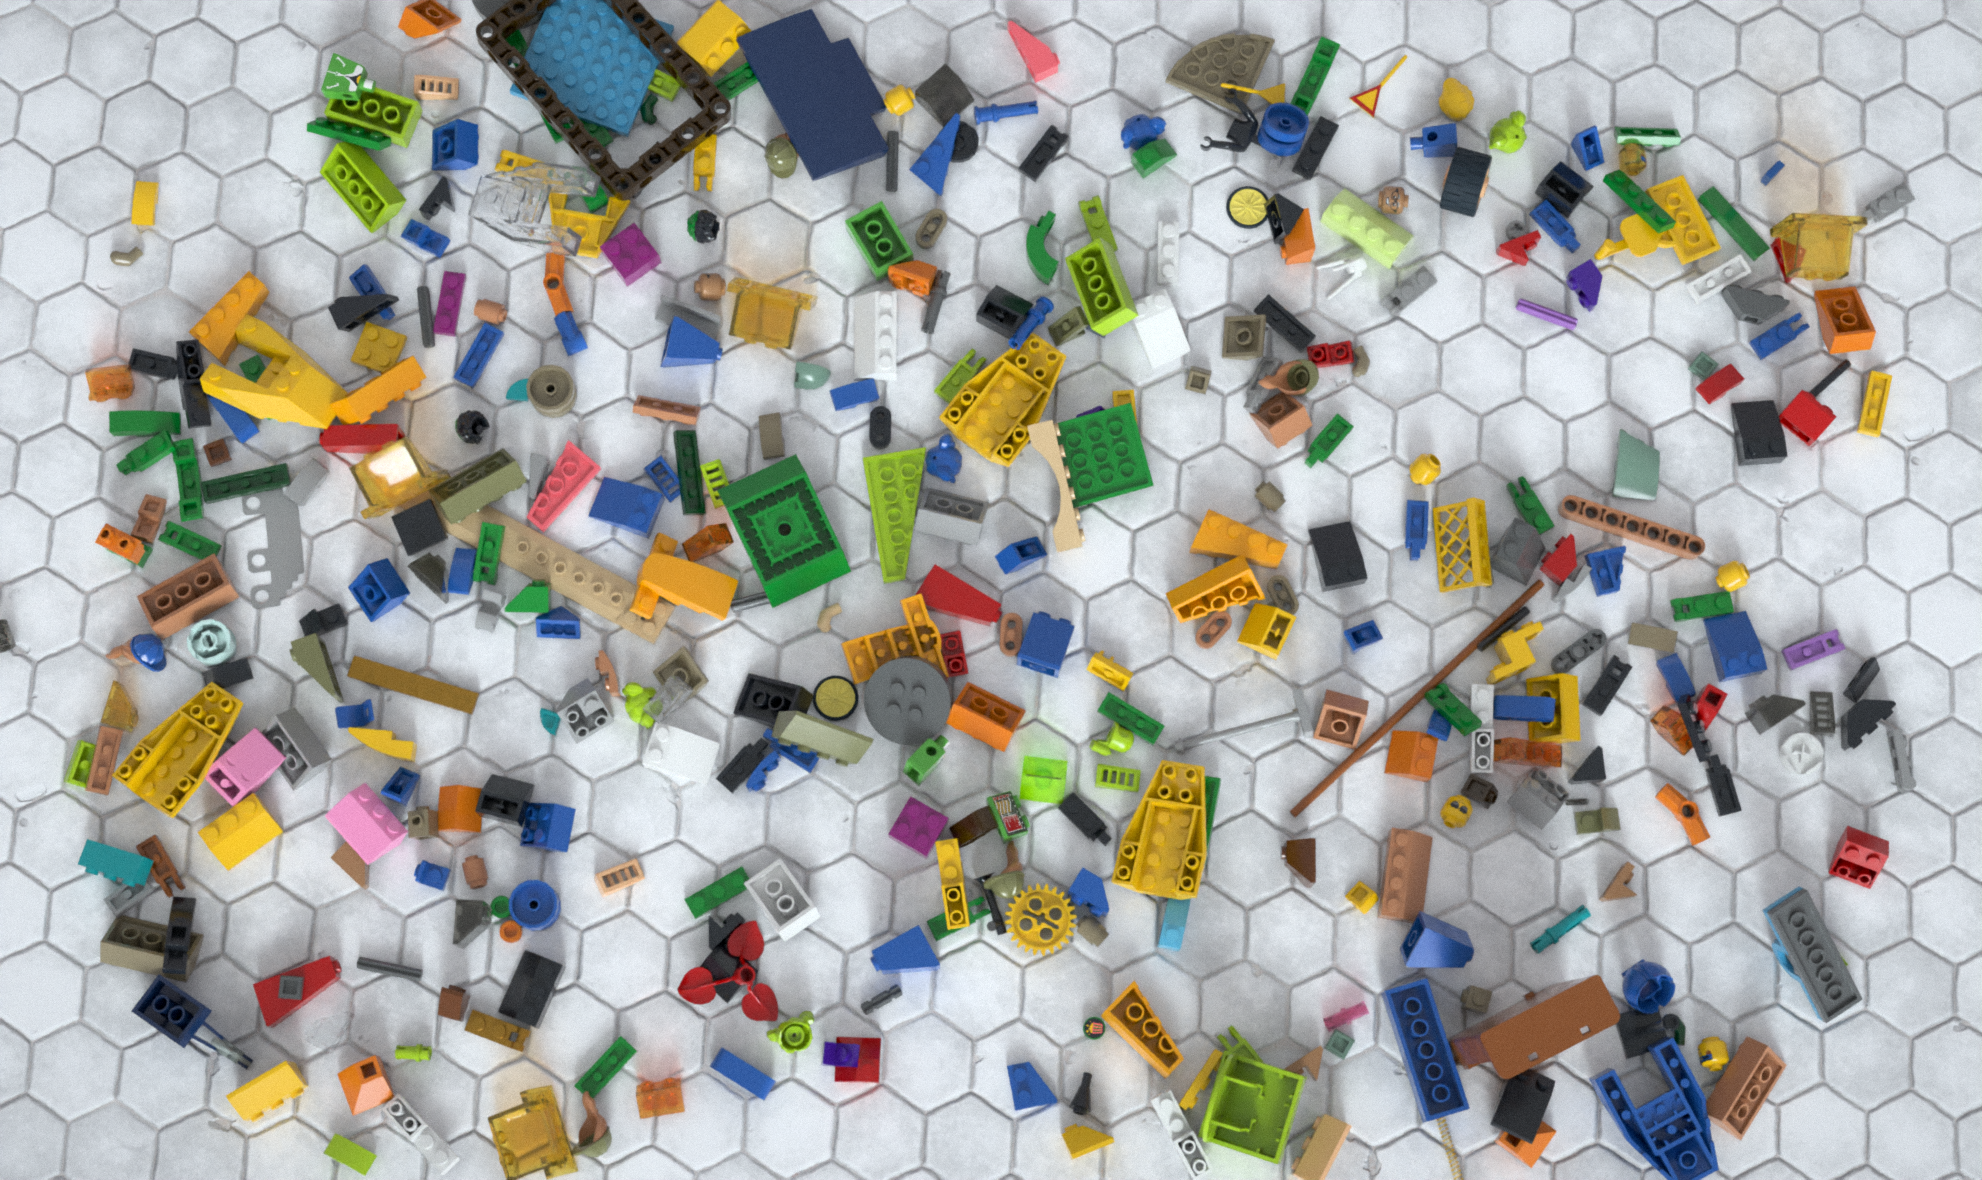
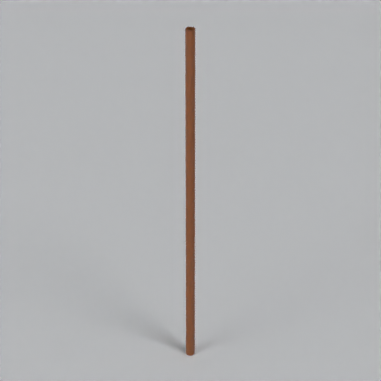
[1289,579,1545,818]

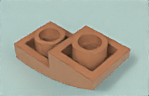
[595,650,621,697]

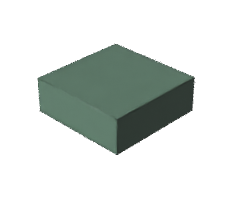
[1688,351,1719,381]
[1324,1029,1355,1060]

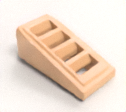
[414,75,459,100]
[594,858,645,898]

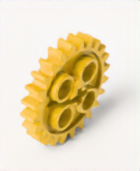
[1005,883,1077,956]

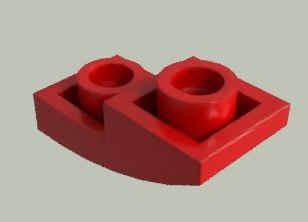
[1307,340,1355,368]
[1696,364,1745,404]
[940,630,969,678]

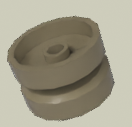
[526,365,577,418]

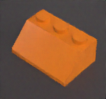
[947,682,1026,752]

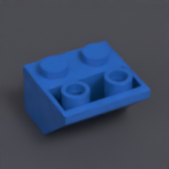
[520,803,576,852]
[1067,867,1109,918]

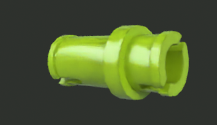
[395,1044,432,1062]

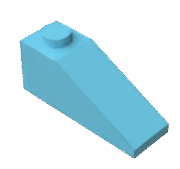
[1157,898,1191,952]

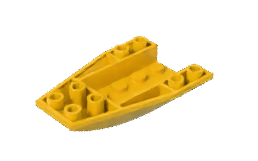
[939,332,1067,467]
[112,682,243,818]
[1111,760,1207,900]

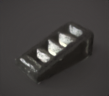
[1810,691,1835,736]

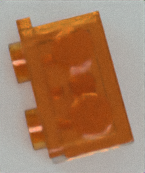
[85,364,135,402]
[636,1077,685,1119]

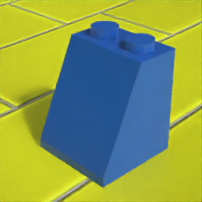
[1017,611,1075,678]
[1400,911,1474,968]
[870,925,940,975]

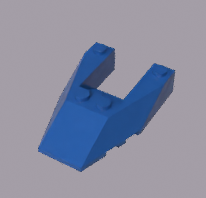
[1589,1036,1719,1180]

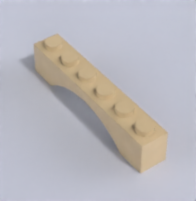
[1027,420,1086,553]

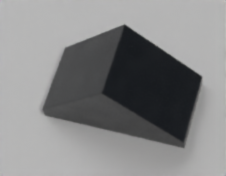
[1568,746,1606,785]

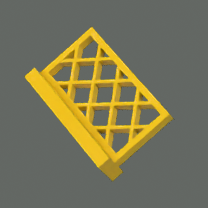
[1433,497,1492,593]

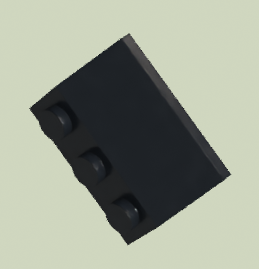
[498,950,566,1029]

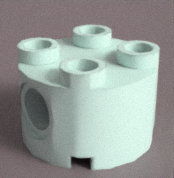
[187,619,237,667]

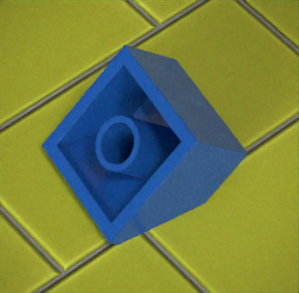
[432,119,479,171]
[348,558,410,622]

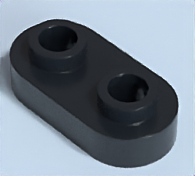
[869,406,891,450]

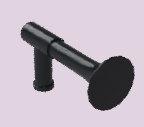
[973,872,1007,935]

